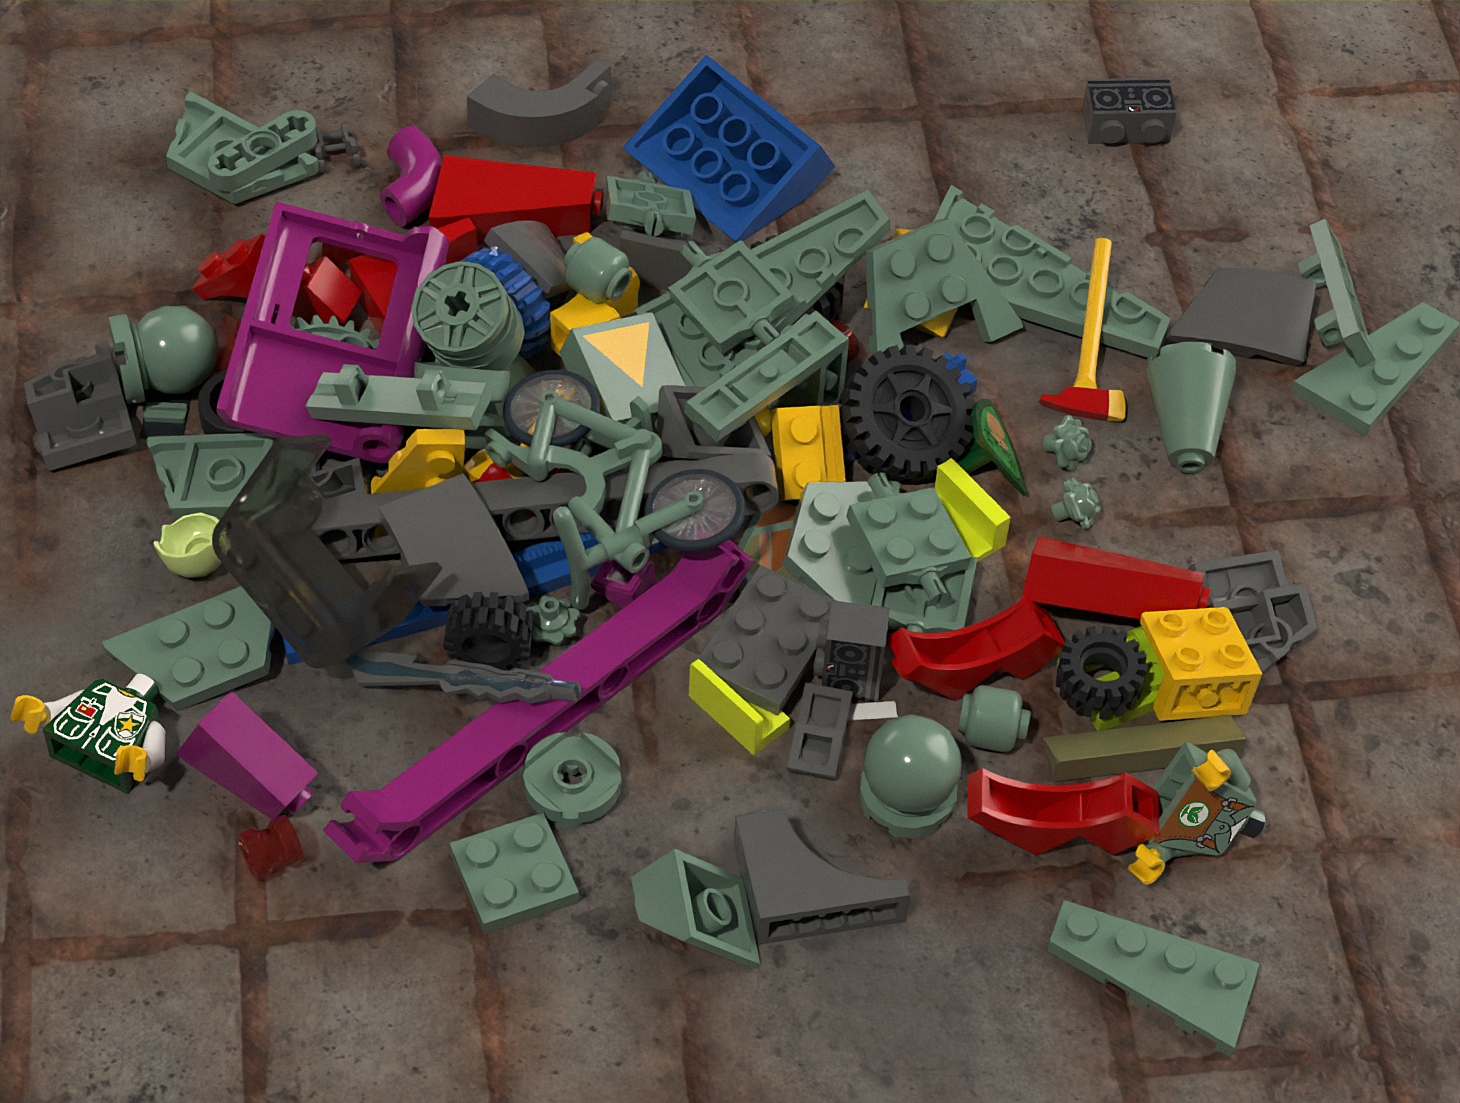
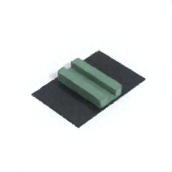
[140,389,192,439]

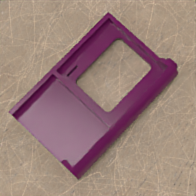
[216,201,449,463]

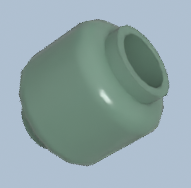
[563,237,632,304]
[958,685,1031,752]

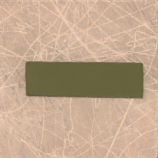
[1042,715,1247,782]

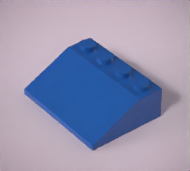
[622,54,836,243]

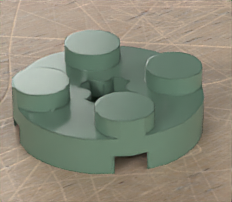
[523,732,621,830]

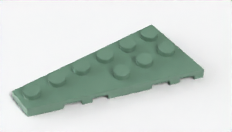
[634,189,891,387]

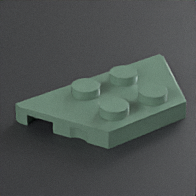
[166,91,319,204]
[147,433,319,520]
[782,481,901,605]
[102,572,282,711]

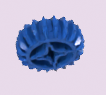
[461,247,551,360]

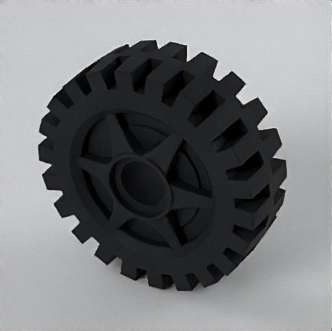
[838,345,975,484]

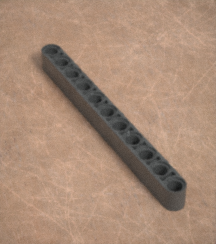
[268,452,779,565]

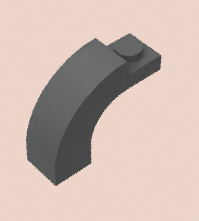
[467,58,612,147]

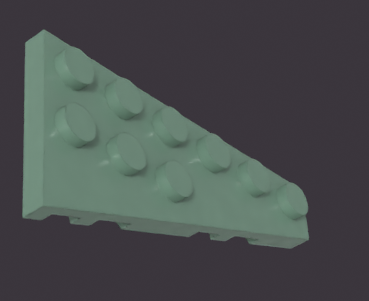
[934,185,1171,359]

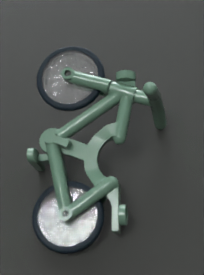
[484,370,746,610]

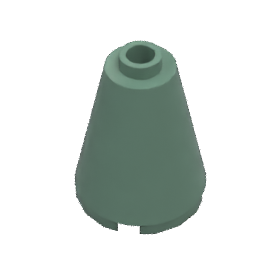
[1146,342,1236,473]

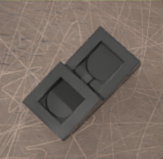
[787,683,853,780]

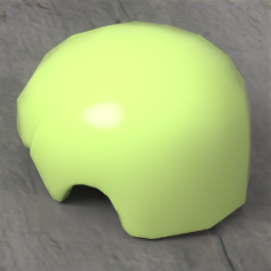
[153,512,229,578]

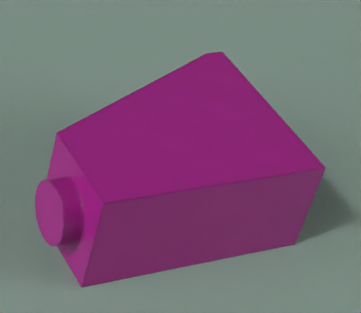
[176,691,318,821]

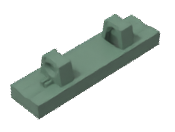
[1298,219,1375,366]
[684,311,848,442]
[306,364,493,430]

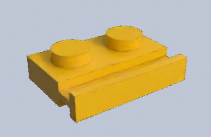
[770,405,846,501]

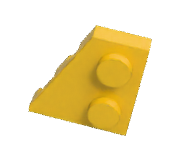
[371,429,465,494]

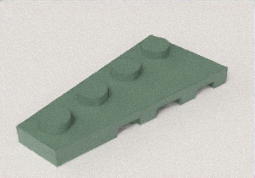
[1291,302,1460,436]
[1047,900,1260,1058]

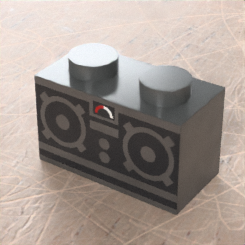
[1082,78,1176,144]
[813,600,890,702]

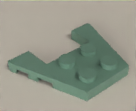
[865,219,1023,354]

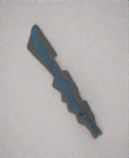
[343,648,581,704]

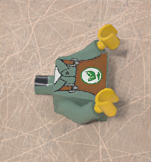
[1127,742,1265,885]

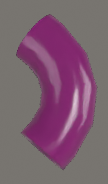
[380,126,442,227]

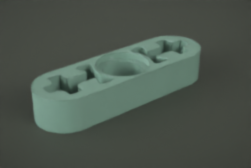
[207,110,317,192]

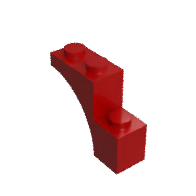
[192,233,363,325]
[887,598,1065,701]
[967,768,1160,856]

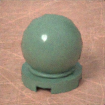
[108,306,219,404]
[859,714,962,839]

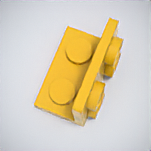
[1140,607,1262,721]

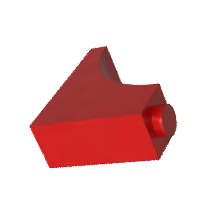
[349,217,477,350]

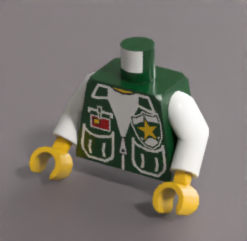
[10,674,165,794]

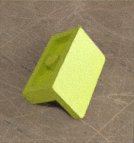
[934,458,1011,562]
[688,659,790,756]

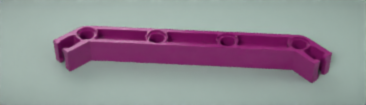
[323,531,755,863]

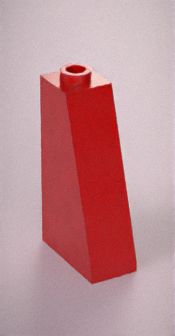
[429,155,604,244]
[1021,536,1210,619]

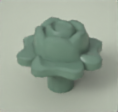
[1043,415,1092,471]
[1051,477,1101,530]
[526,596,580,645]

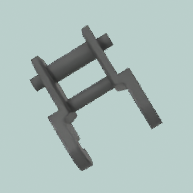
[314,123,361,173]

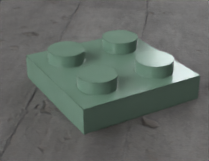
[449,812,579,934]

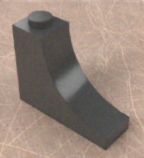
[733,809,910,945]

